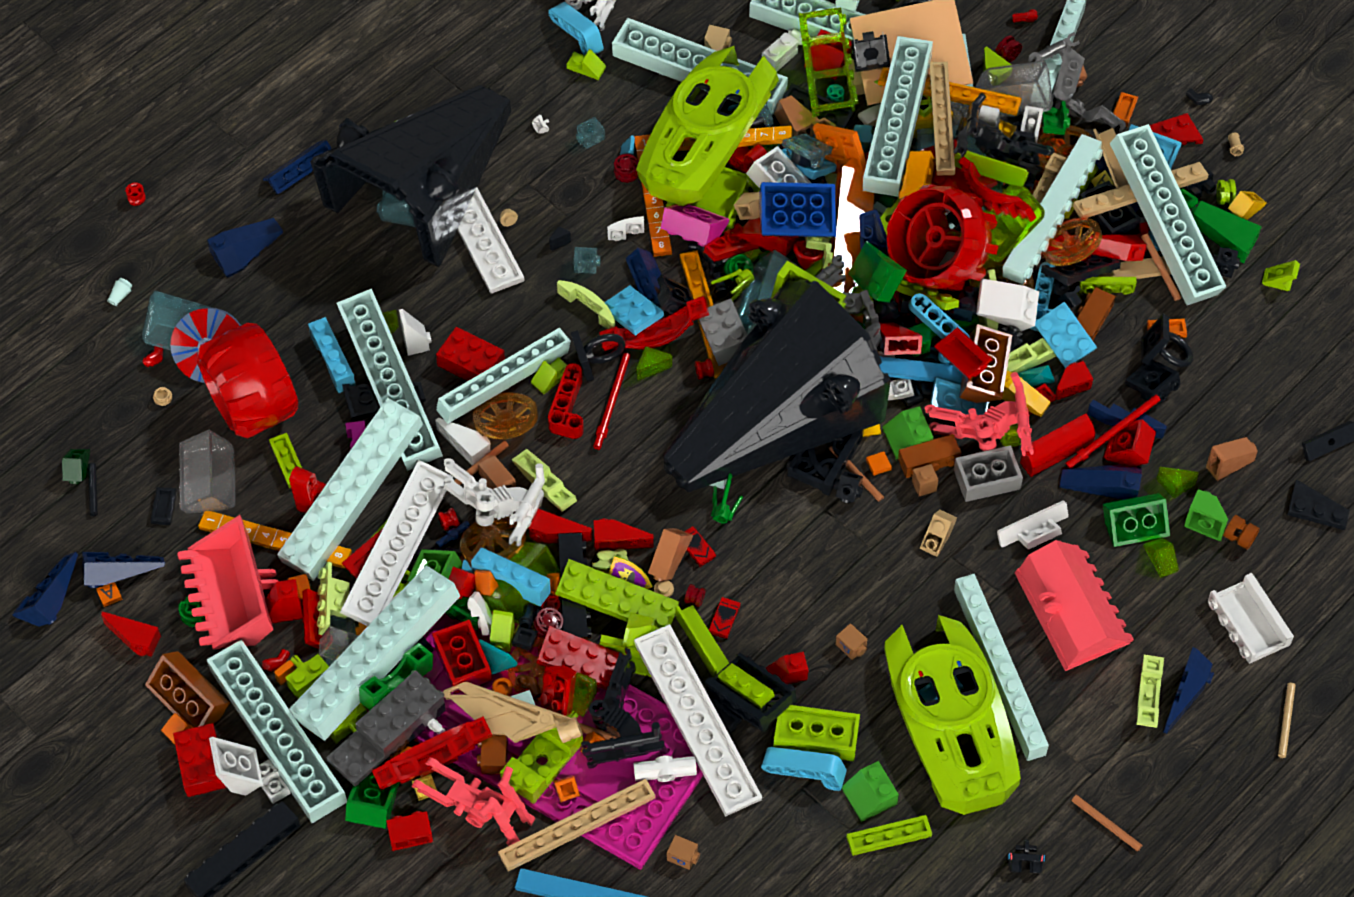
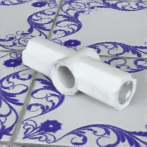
[633,756,697,782]

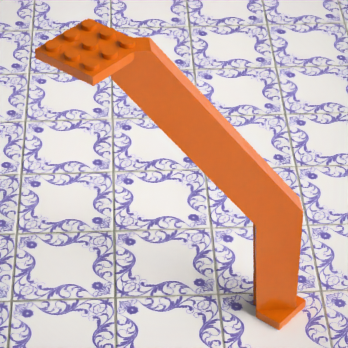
[813,123,875,324]

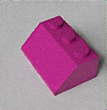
[661,204,729,247]

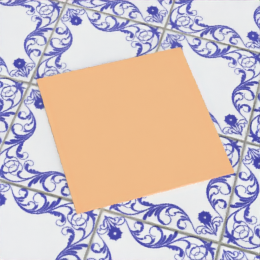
[850,0,973,106]

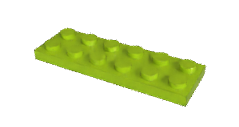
[555,559,679,630]

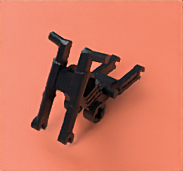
[954,93,1055,175]
[581,648,668,768]

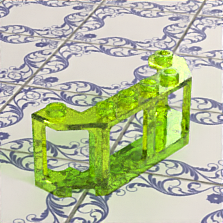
[799,7,858,117]

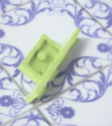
[805,237,833,269]
[316,562,350,635]

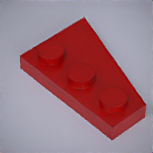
[1149,113,1203,145]
[704,223,759,262]

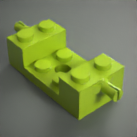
[285,654,367,743]
[500,711,583,804]

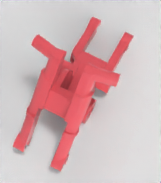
[924,372,1034,456]
[412,757,535,846]

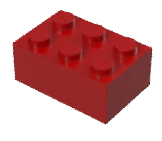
[436,327,505,381]
[432,619,492,694]
[173,723,227,797]

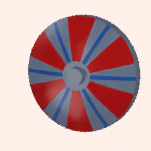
[170,307,241,383]

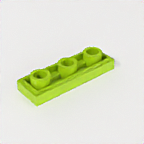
[1079,277,1137,294]

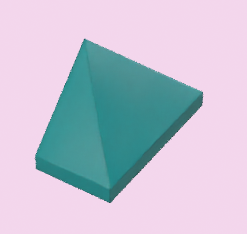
[1018,365,1055,387]
[479,639,518,675]

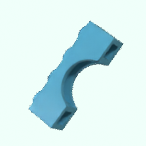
[308,317,356,393]
[471,547,551,607]

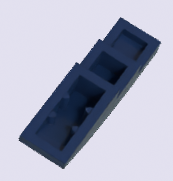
[1087,400,1167,439]

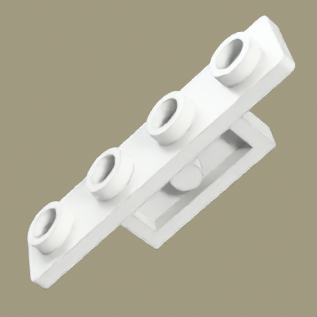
[997,500,1068,549]

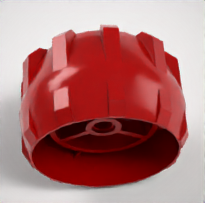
[886,184,999,292]
[197,323,298,439]

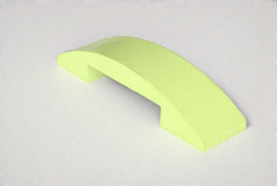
[557,280,615,329]
[1137,655,1164,728]

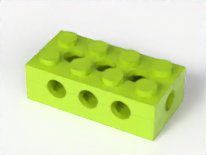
[774,705,860,761]

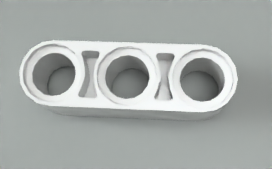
[978,105,1000,127]

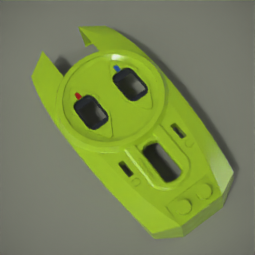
[636,46,779,206]
[884,615,1021,815]

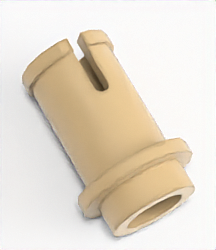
[1228,133,1244,156]

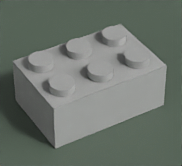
[699,299,747,366]
[954,445,1023,502]

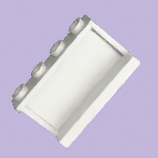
[1208,573,1294,664]

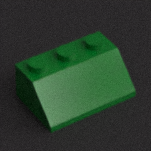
[1103,493,1170,547]

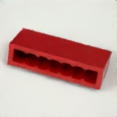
[1020,414,1095,477]

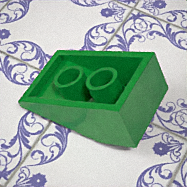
[848,242,907,303]
[345,767,400,829]

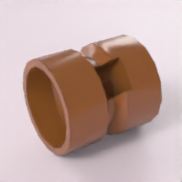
[1223,514,1260,550]

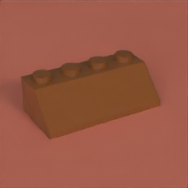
[959,324,1012,403]
[145,651,230,729]

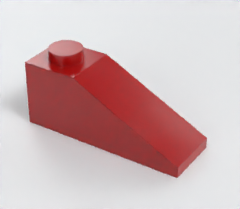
[1085,235,1147,261]
[529,509,593,544]
[594,518,654,550]
[101,611,161,657]

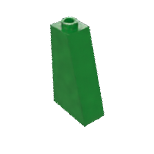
[1191,201,1262,263]

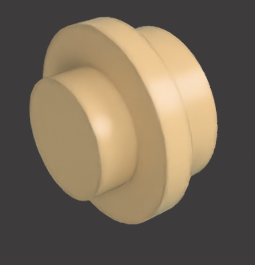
[500,209,518,226]
[153,387,173,406]
[654,580,674,597]

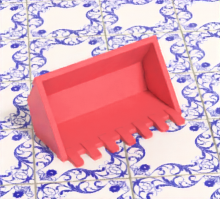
[177,515,278,649]
[1015,540,1134,671]

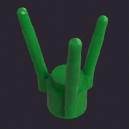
[711,473,743,523]

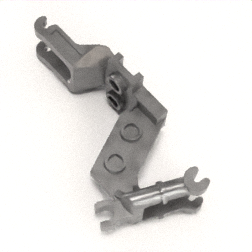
[1028,32,1126,132]
[815,255,882,351]

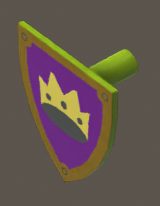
[608,556,652,589]

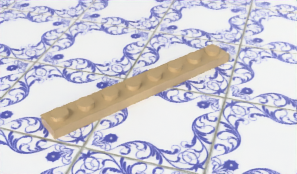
[929,62,955,176]
[1073,162,1209,220]
[498,779,655,872]

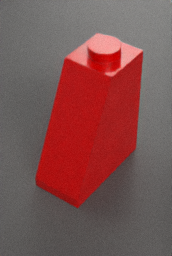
[878,322,922,355]
[266,579,303,623]

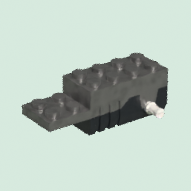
[327,670,446,787]

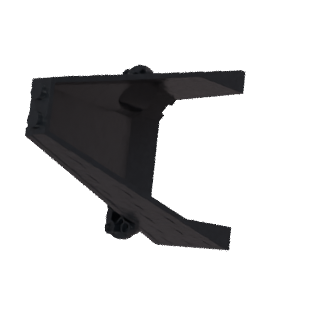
[310,85,511,268]
[663,278,891,493]

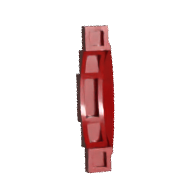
[958,157,1037,222]
[599,296,709,351]
[372,716,493,790]

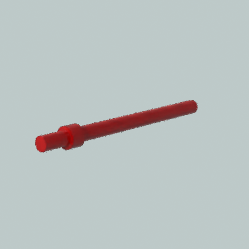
[593,353,630,450]
[1065,394,1161,469]

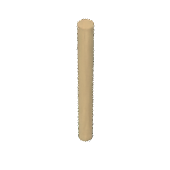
[1278,683,1296,758]

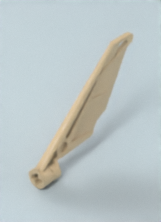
[443,682,583,743]

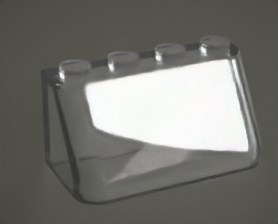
[975,61,1053,117]
[179,430,236,514]

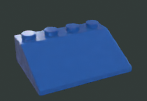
[759,182,836,237]

